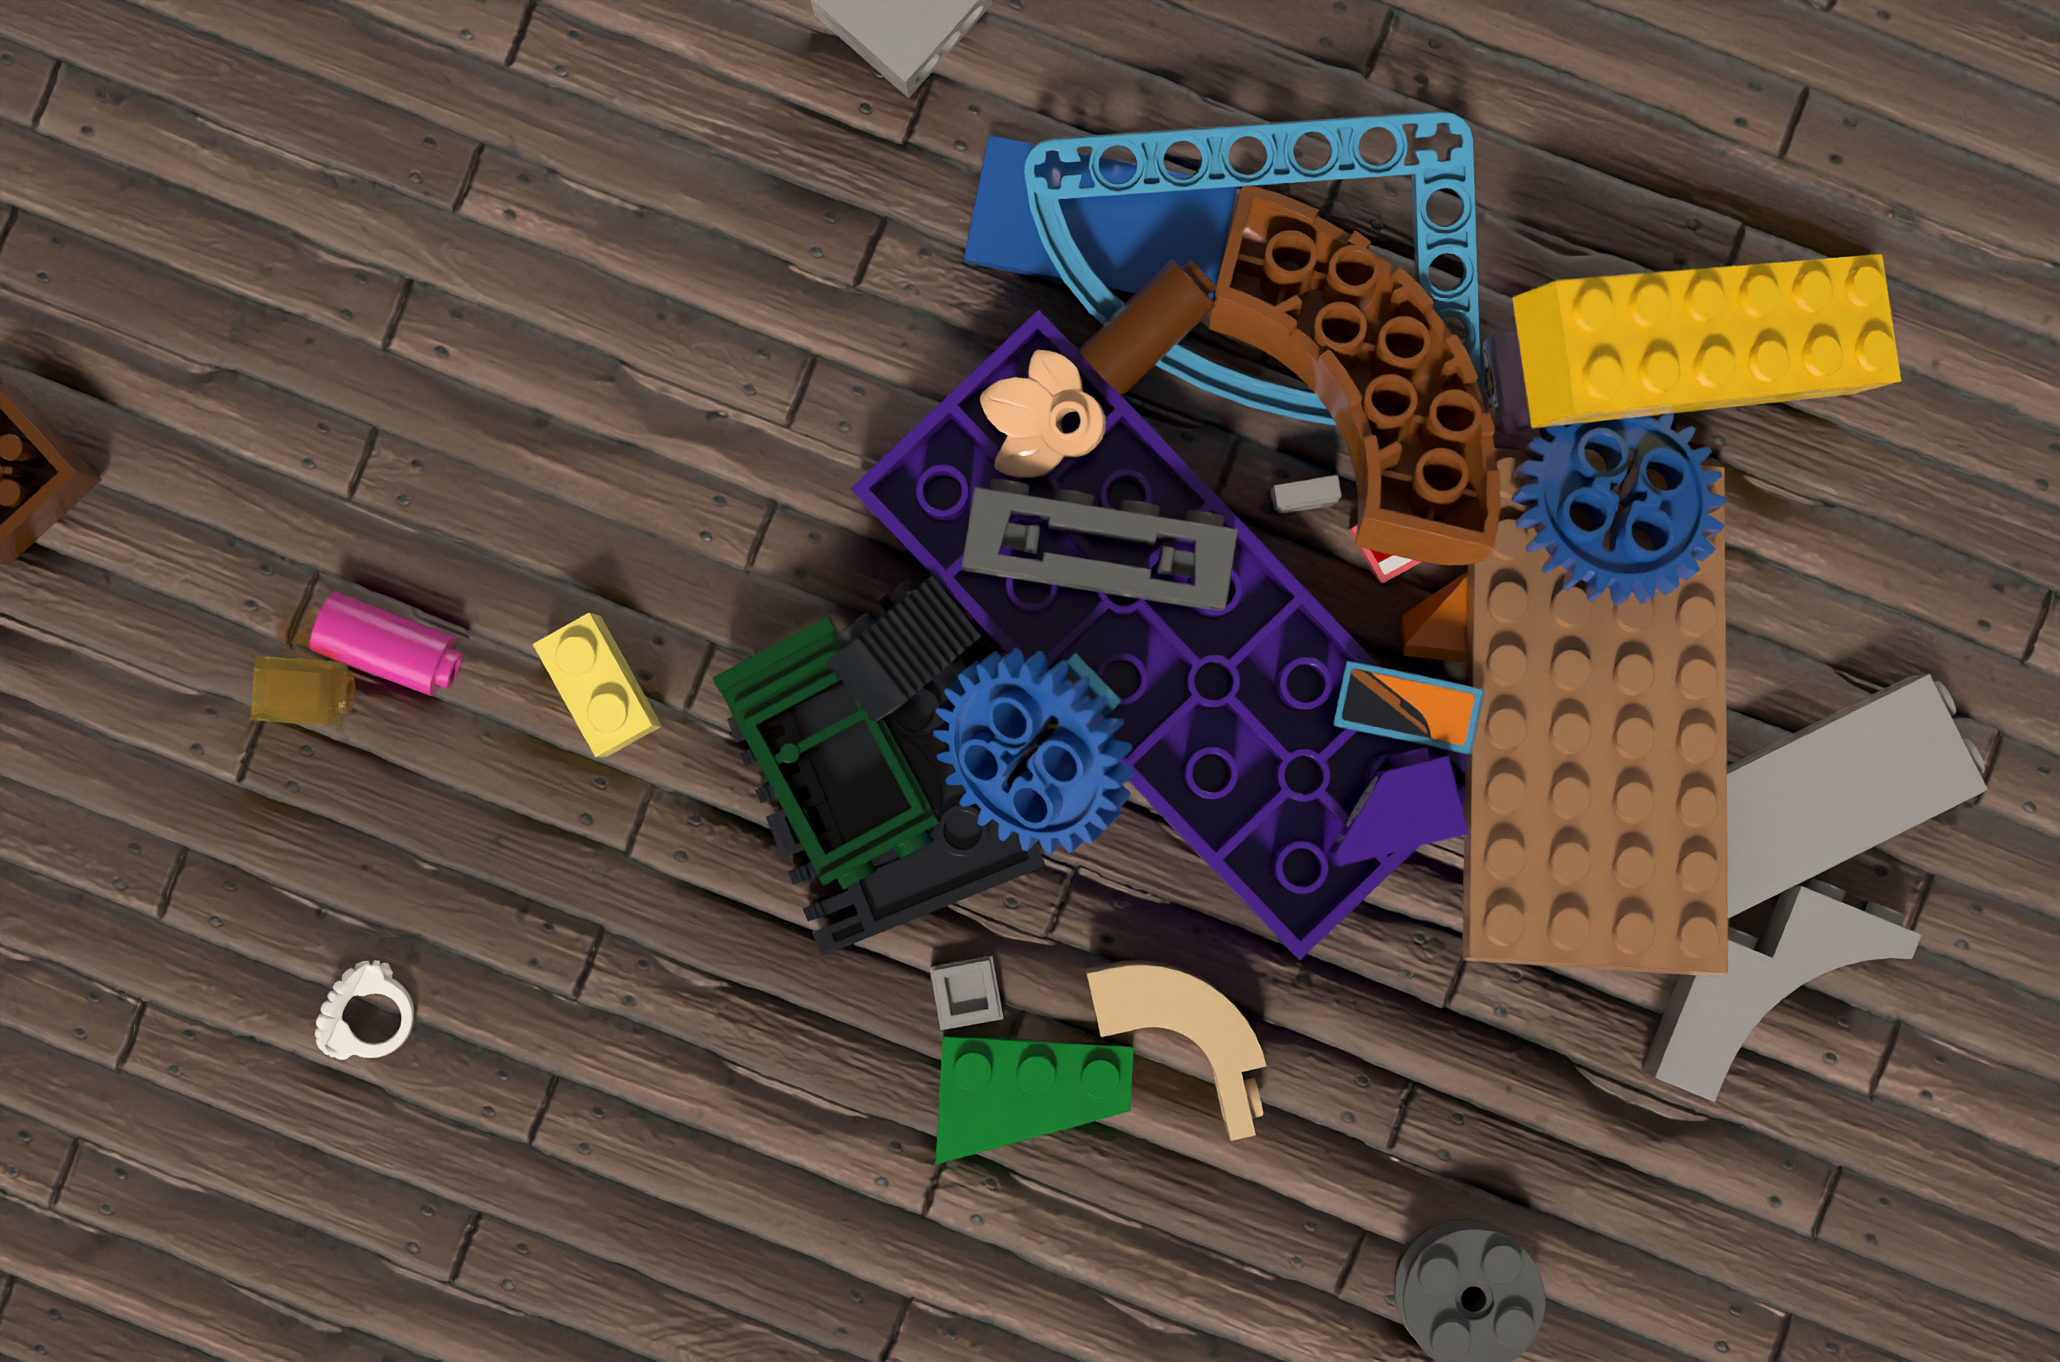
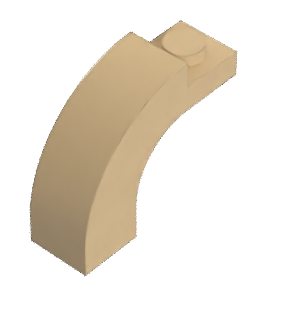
[1086,960,1267,1141]

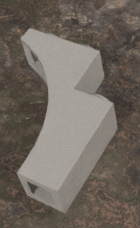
[1641,878,1922,1102]

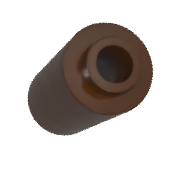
[1078,258,1217,396]

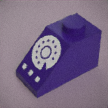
[1329,746,1468,866]

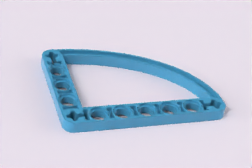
[1024,111,1481,426]

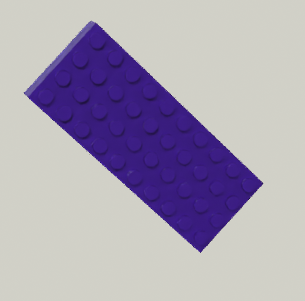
[850,310,1465,960]

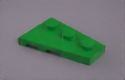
[935,1034,1134,1165]

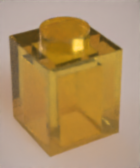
[250,656,355,726]

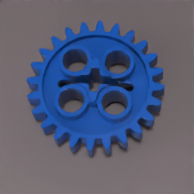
[1512,413,1726,605]
[933,648,1134,854]

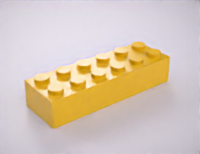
[1512,254,1901,428]

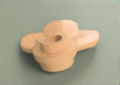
[980,350,1106,478]

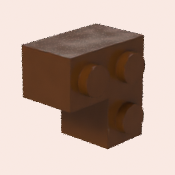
[0,381,102,566]

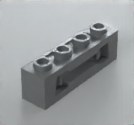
[962,479,1238,612]

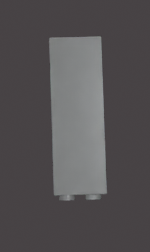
[1727,674,1988,918]

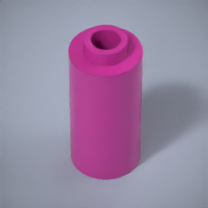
[310,592,463,696]

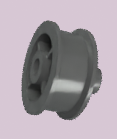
[1394,1219,1546,1362]

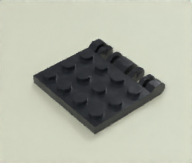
[727,654,1046,956]

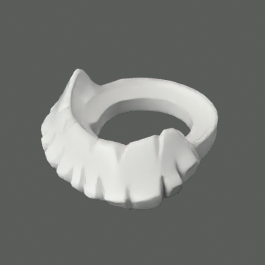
[315,960,415,1060]

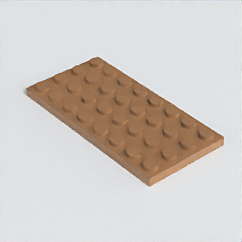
[1462,448,1728,977]

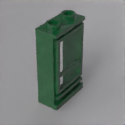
[712,616,941,889]

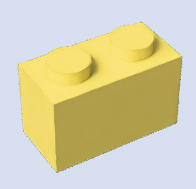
[533,613,662,757]

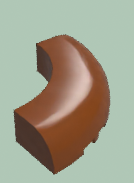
[1209,186,1500,565]

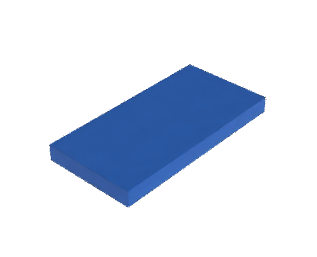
[964,135,1237,312]

